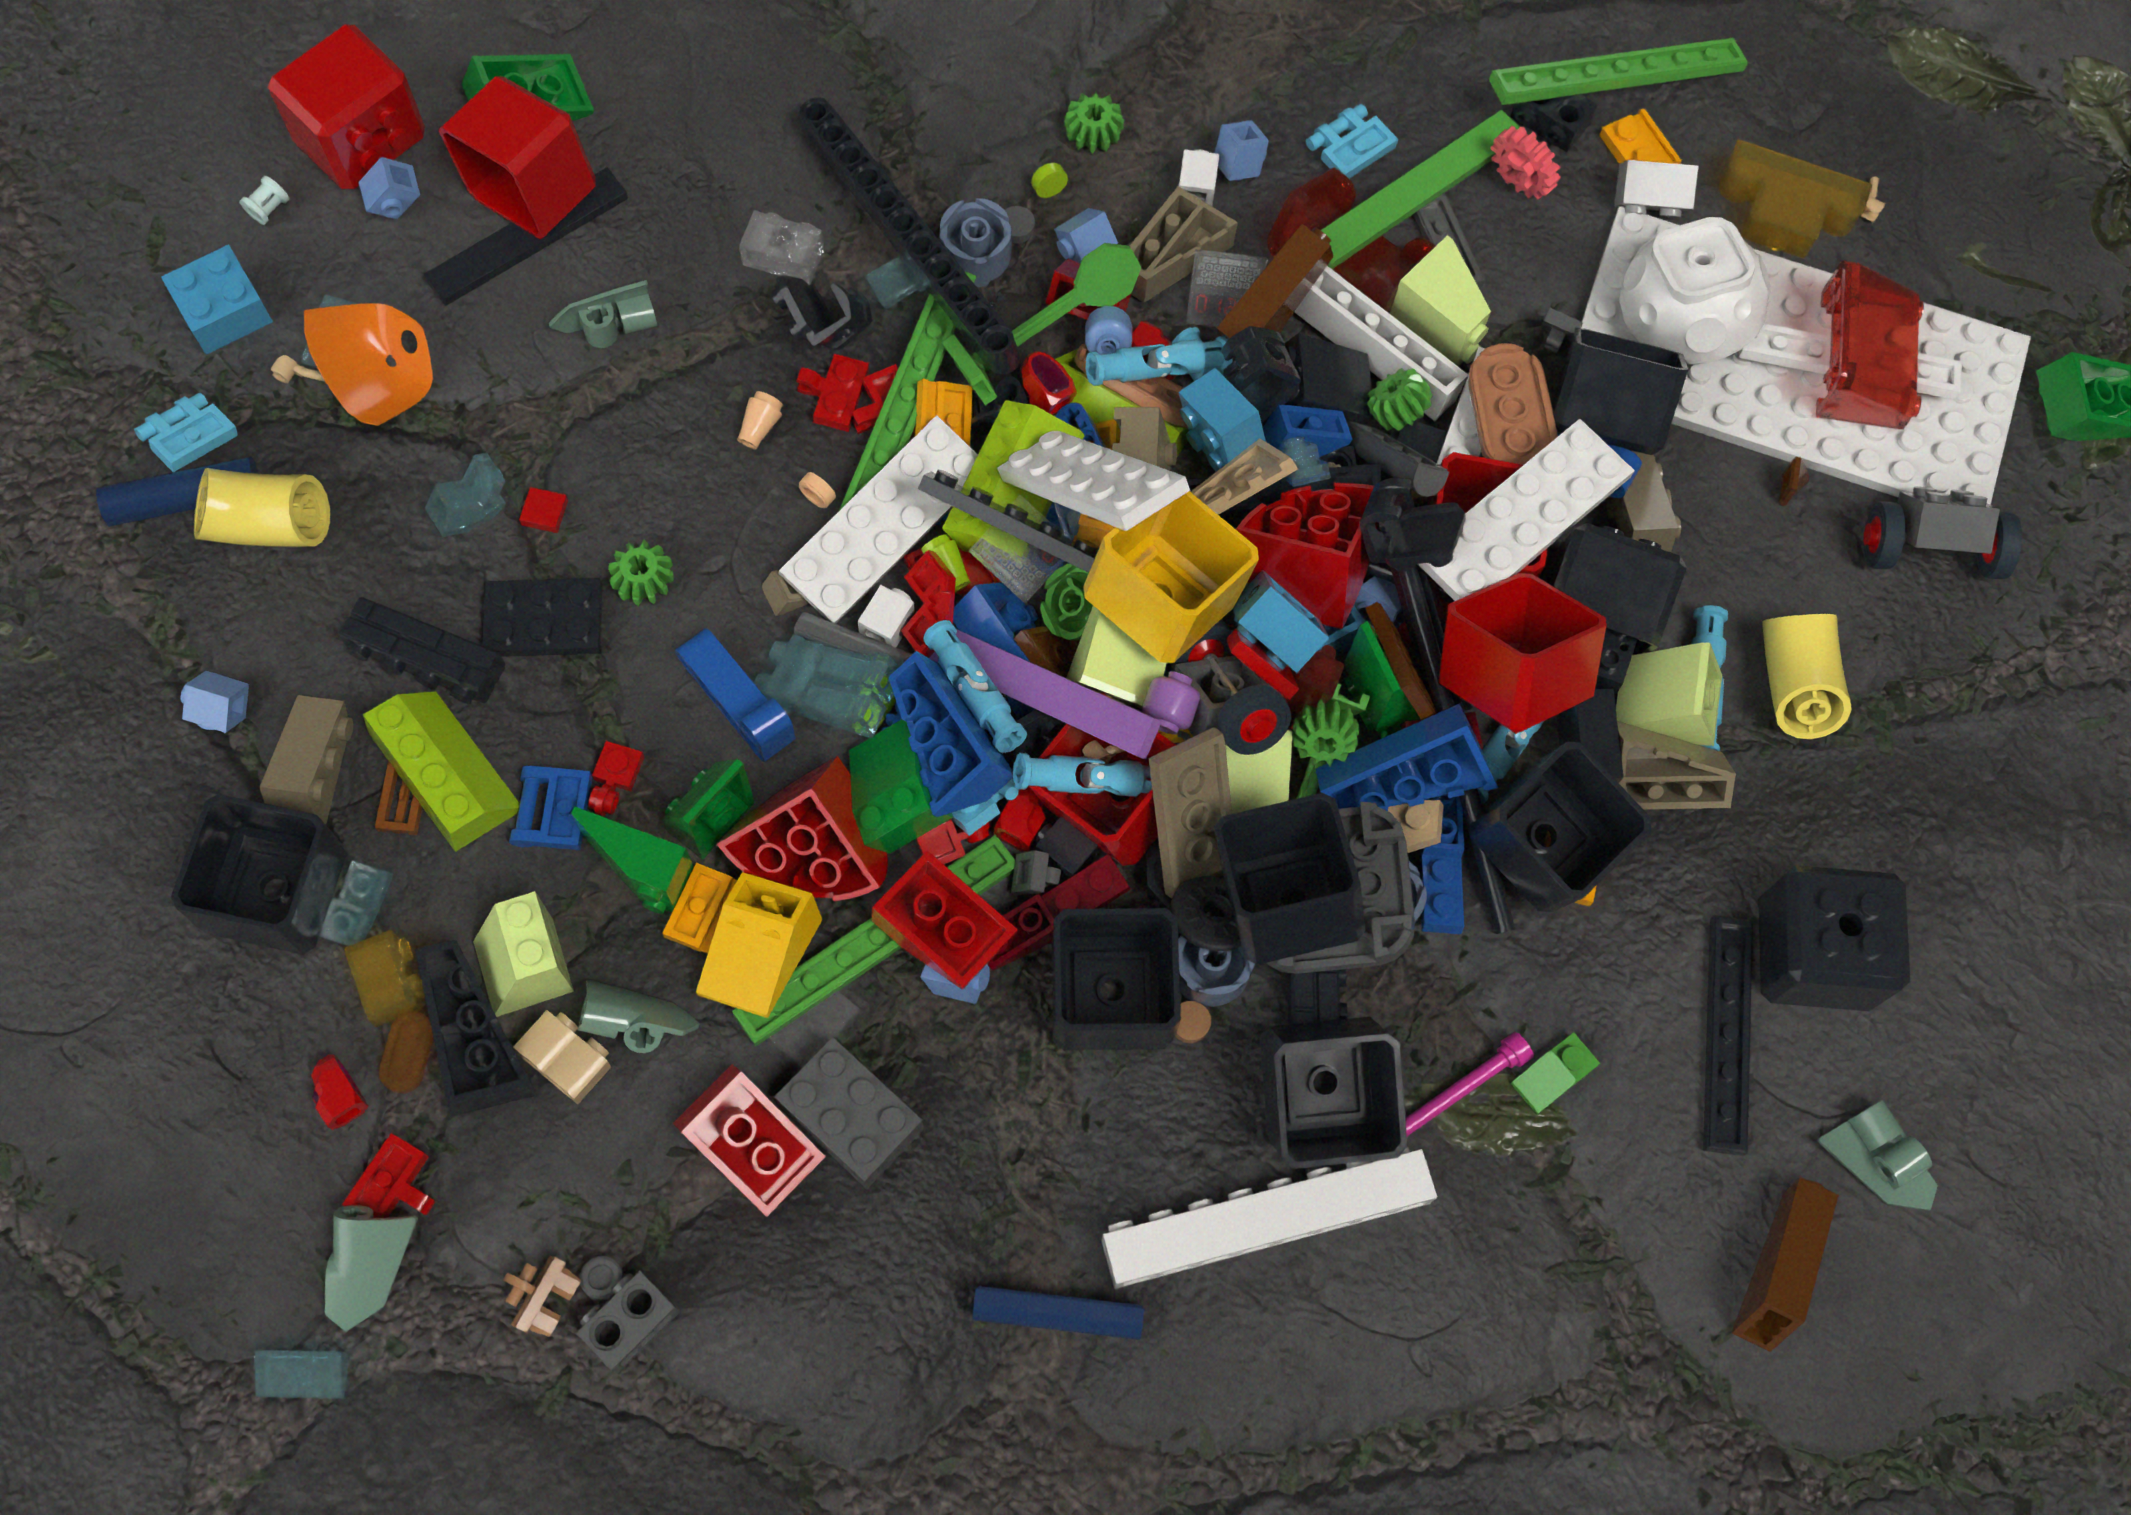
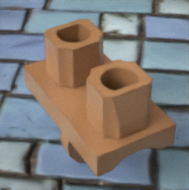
[503,1256,581,1336]

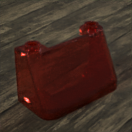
[1267,167,1436,312]
[1816,261,1924,430]

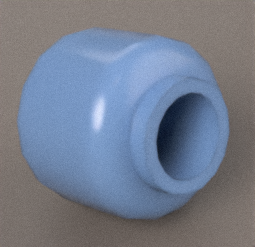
[1085,306,1132,355]

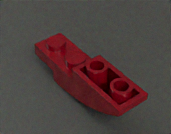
[988,854,1131,971]

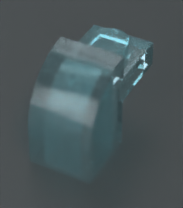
[425,453,506,537]

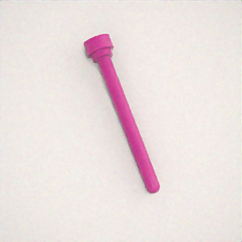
[1405,1031,1534,1137]

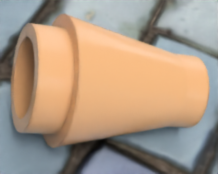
[737,391,783,449]

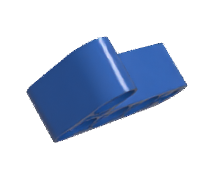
[674,628,796,762]

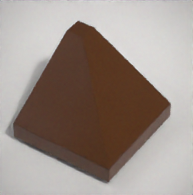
[1779,456,1809,506]

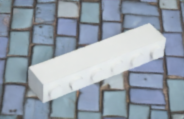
[1295,266,1469,421]

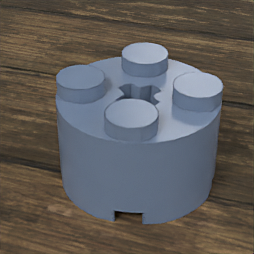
[940,198,1012,287]
[1178,916,1255,1006]

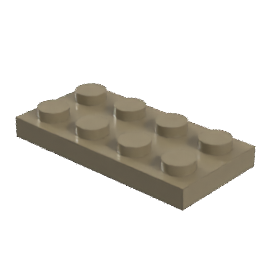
[1149,727,1232,898]

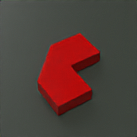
[900,550,956,658]

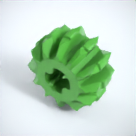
[1064,91,1124,154]
[1367,368,1433,431]
[608,540,674,607]
[1292,699,1359,766]

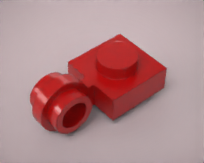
[588,741,645,816]
[916,819,990,864]

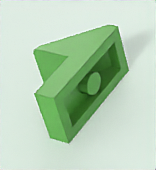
[1511,1032,1601,1115]

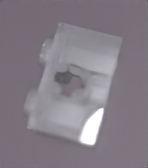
[739,210,824,285]

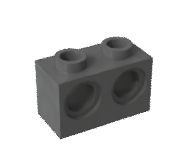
[576,1271,680,1374]

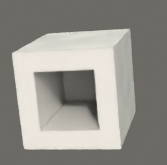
[1179,149,1219,206]
[858,585,915,647]

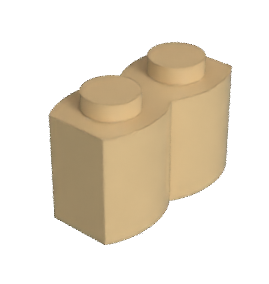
[513,1010,611,1105]

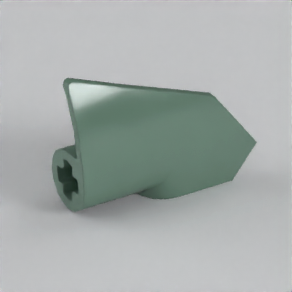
[549,280,657,348]
[578,980,700,1053]
[1818,1100,1938,1211]
[325,1205,418,1332]

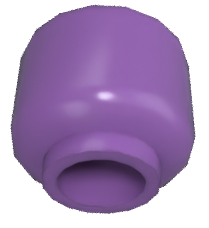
[1142,671,1200,735]

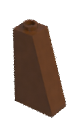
[1217,224,1334,339]
[1732,1177,1839,1352]

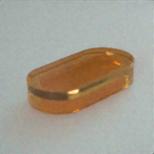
[379,1011,434,1094]

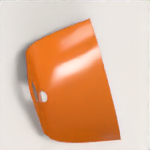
[304,303,433,426]

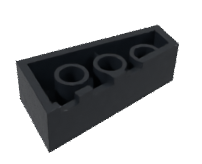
[415,939,534,1117]

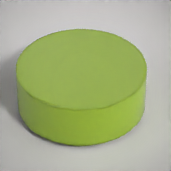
[1031,163,1068,198]

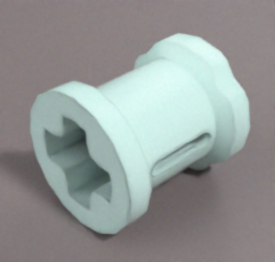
[239,176,290,225]

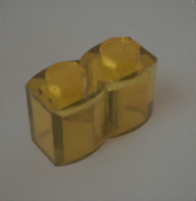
[344,930,425,1027]

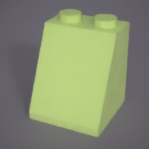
[1390,235,1491,366]
[1066,606,1167,709]
[1616,643,1722,746]
[1225,728,1293,814]
[473,891,574,1017]

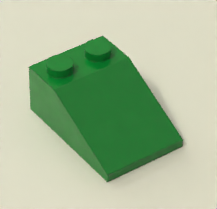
[461,54,594,121]
[2036,352,2131,441]
[1344,621,1421,735]
[849,719,953,854]
[663,759,755,860]
[571,806,694,914]

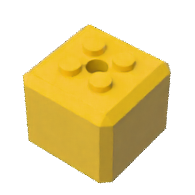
[1083,491,1259,663]

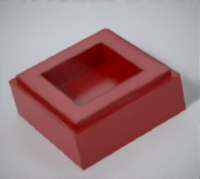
[519,487,568,533]

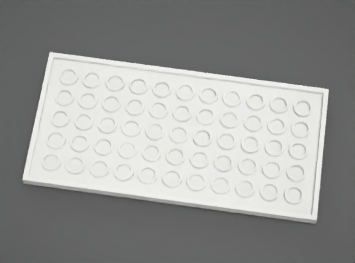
[1581,206,2031,505]

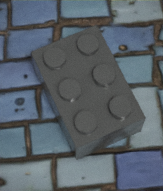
[775,1037,924,1189]

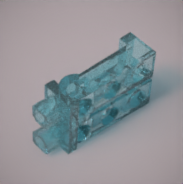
[754,634,899,738]

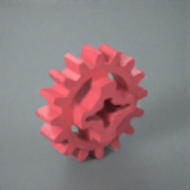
[1491,126,1561,199]

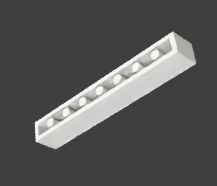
[1101,1146,1437,1289]

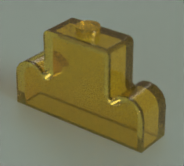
[1719,139,1873,258]

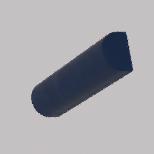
[96,457,257,526]
[972,1286,1145,1340]

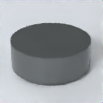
[1005,206,1035,243]
[580,1256,624,1301]

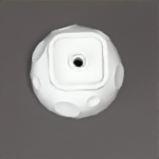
[1619,217,1771,364]

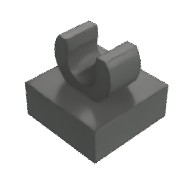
[1541,308,1583,353]
[1011,850,1061,896]

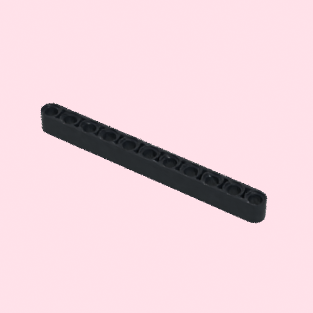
[800,97,1020,375]

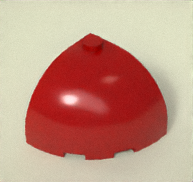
[1236,483,1379,629]
[717,756,888,901]

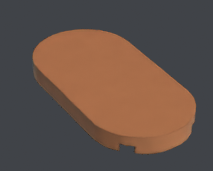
[1468,343,1558,465]
[1074,344,1188,428]

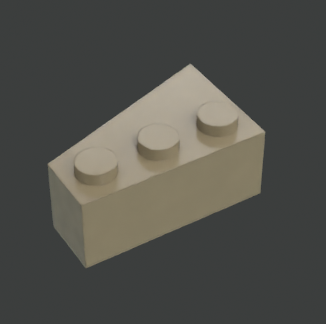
[1130,186,1238,303]
[1112,407,1177,471]
[1605,451,1681,552]
[259,695,353,824]
[1617,721,1736,810]

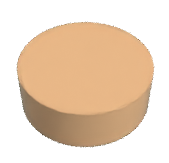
[799,472,836,508]

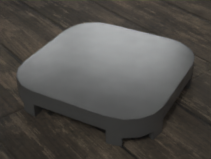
[1267,802,1415,974]

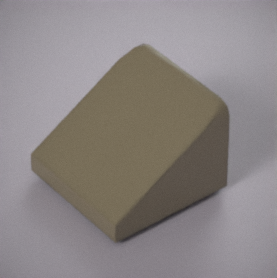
[762,570,810,616]

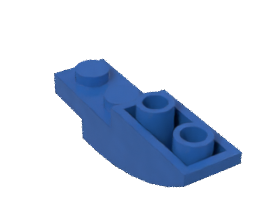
[1417,795,1464,934]

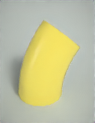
[194,468,330,547]
[1762,614,1852,739]

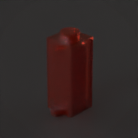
[1283,645,1345,730]

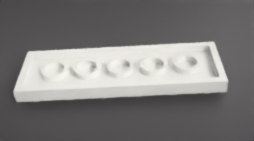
[779,415,978,624]
[1418,419,1635,601]
[997,431,1190,531]

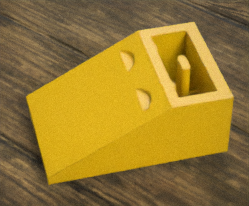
[696,872,823,1018]

